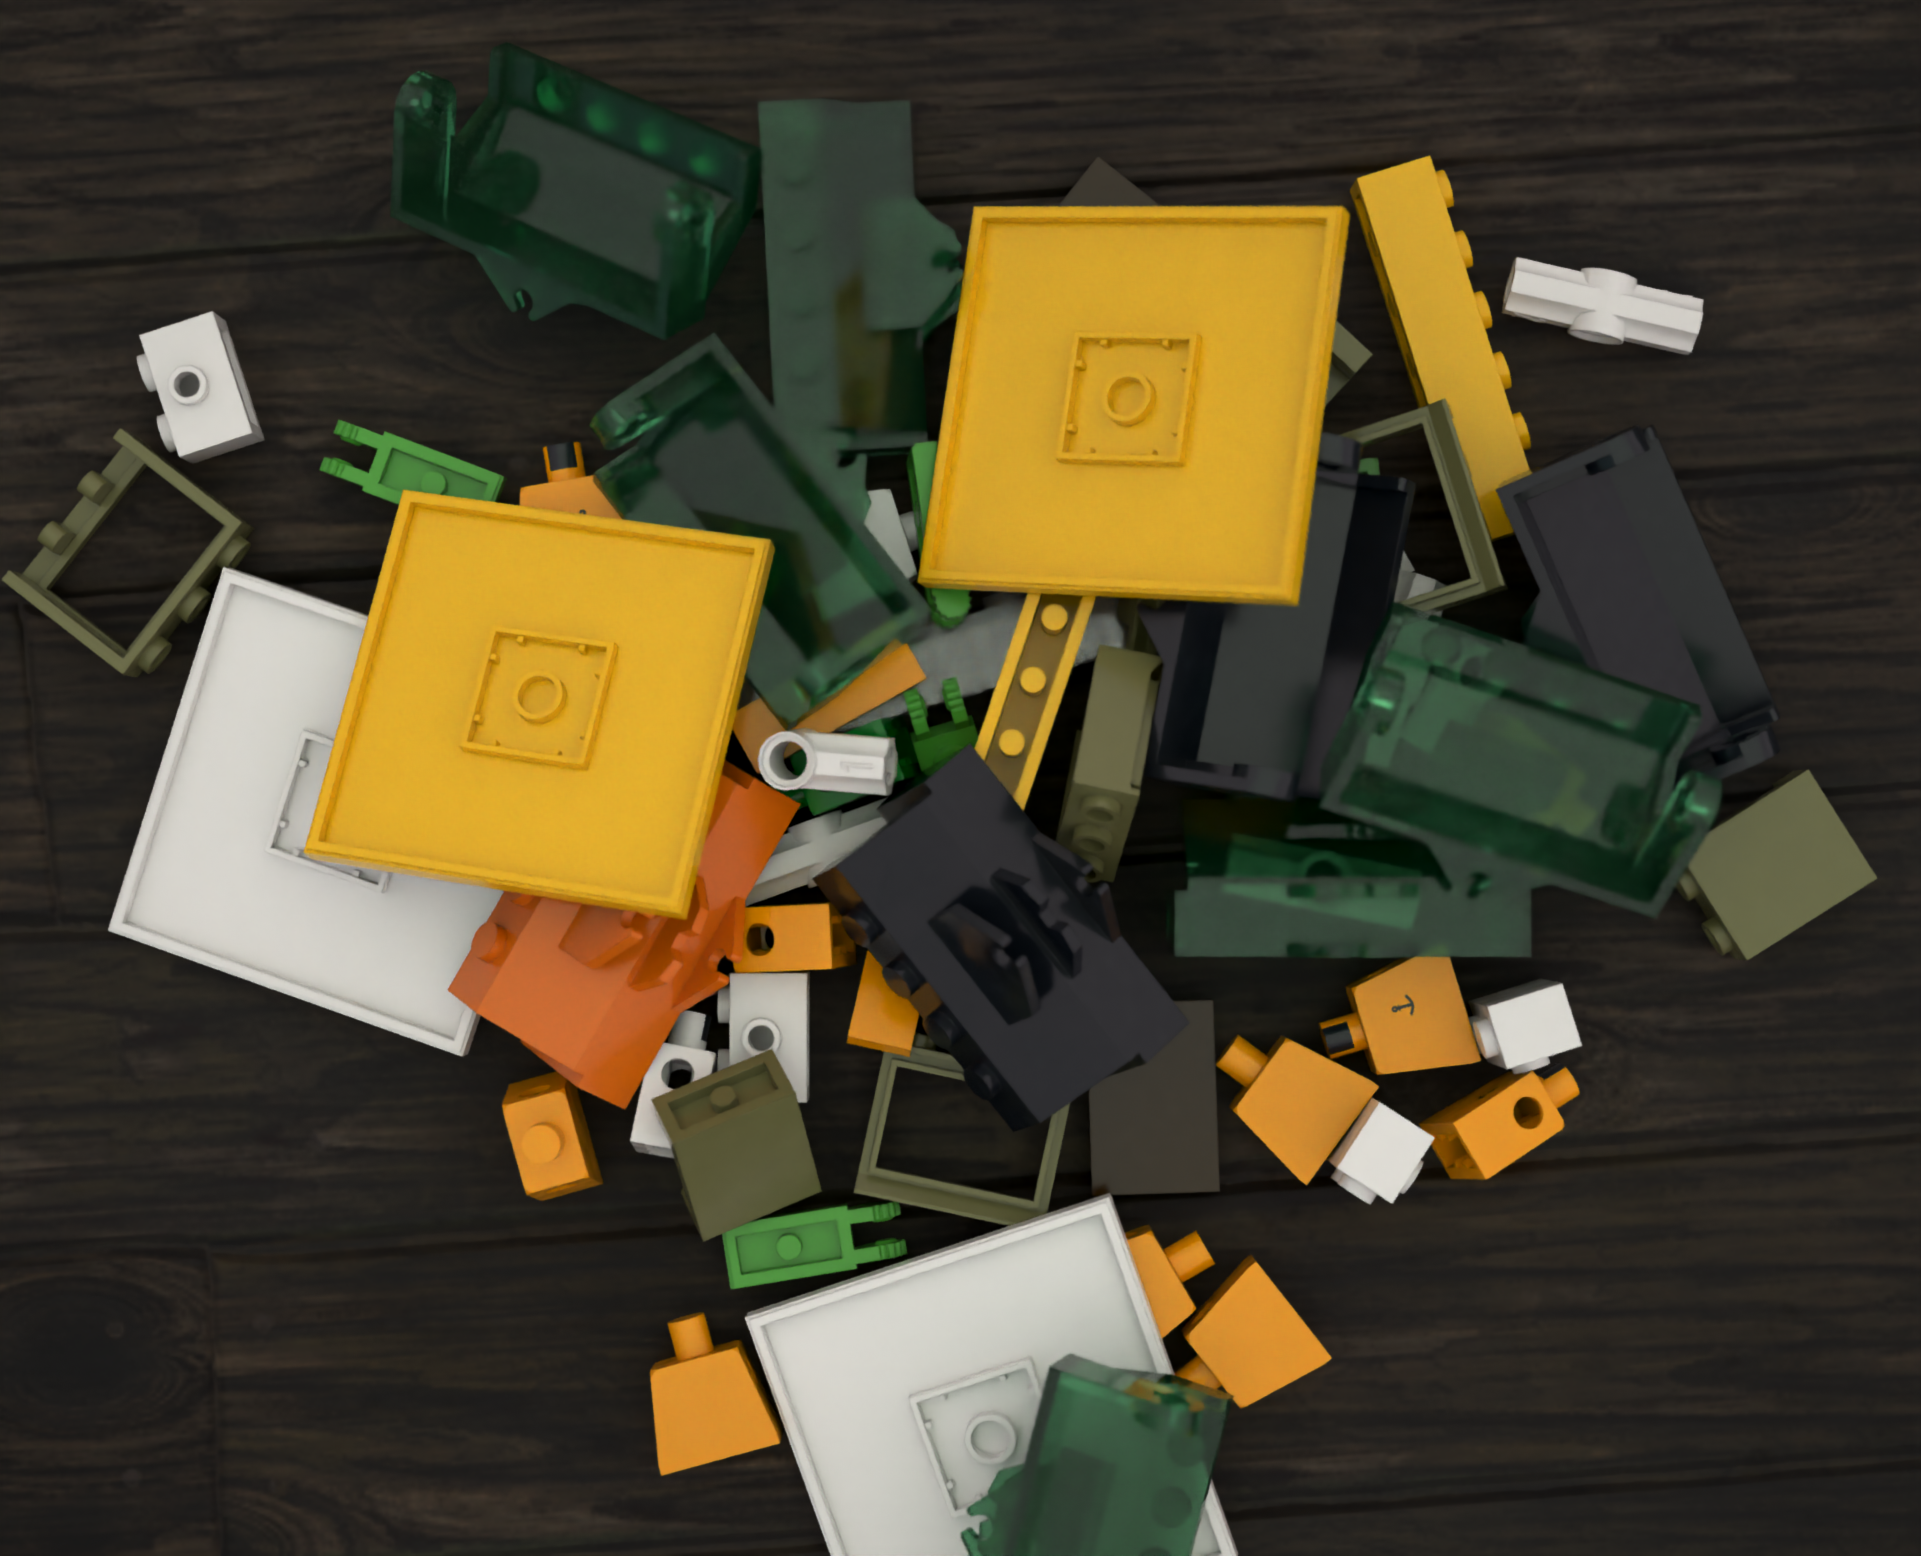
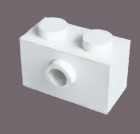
[137,311,264,464]
[717,971,810,1103]
[1468,979,1582,1074]
[1326,1097,1434,1205]

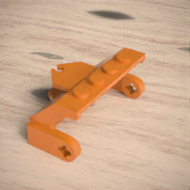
[448,760,801,1109]

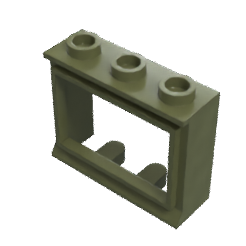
[1339,398,1508,627]
[1,428,254,678]
[1056,644,1163,883]
[854,1031,1071,1226]

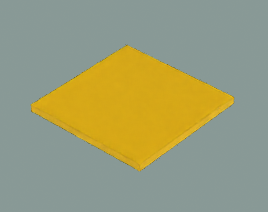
[917,206,1350,606]
[304,490,775,920]

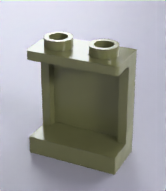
[1666,769,1877,961]
[651,1049,822,1242]

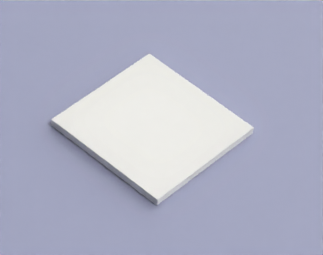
[108,567,504,1057]
[745,1193,1238,1556]

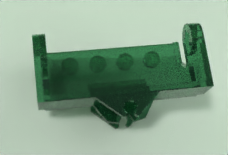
[390,42,763,340]
[758,99,963,459]
[589,333,932,731]
[1320,601,1722,918]
[1166,787,1531,958]
[960,1353,1234,1556]

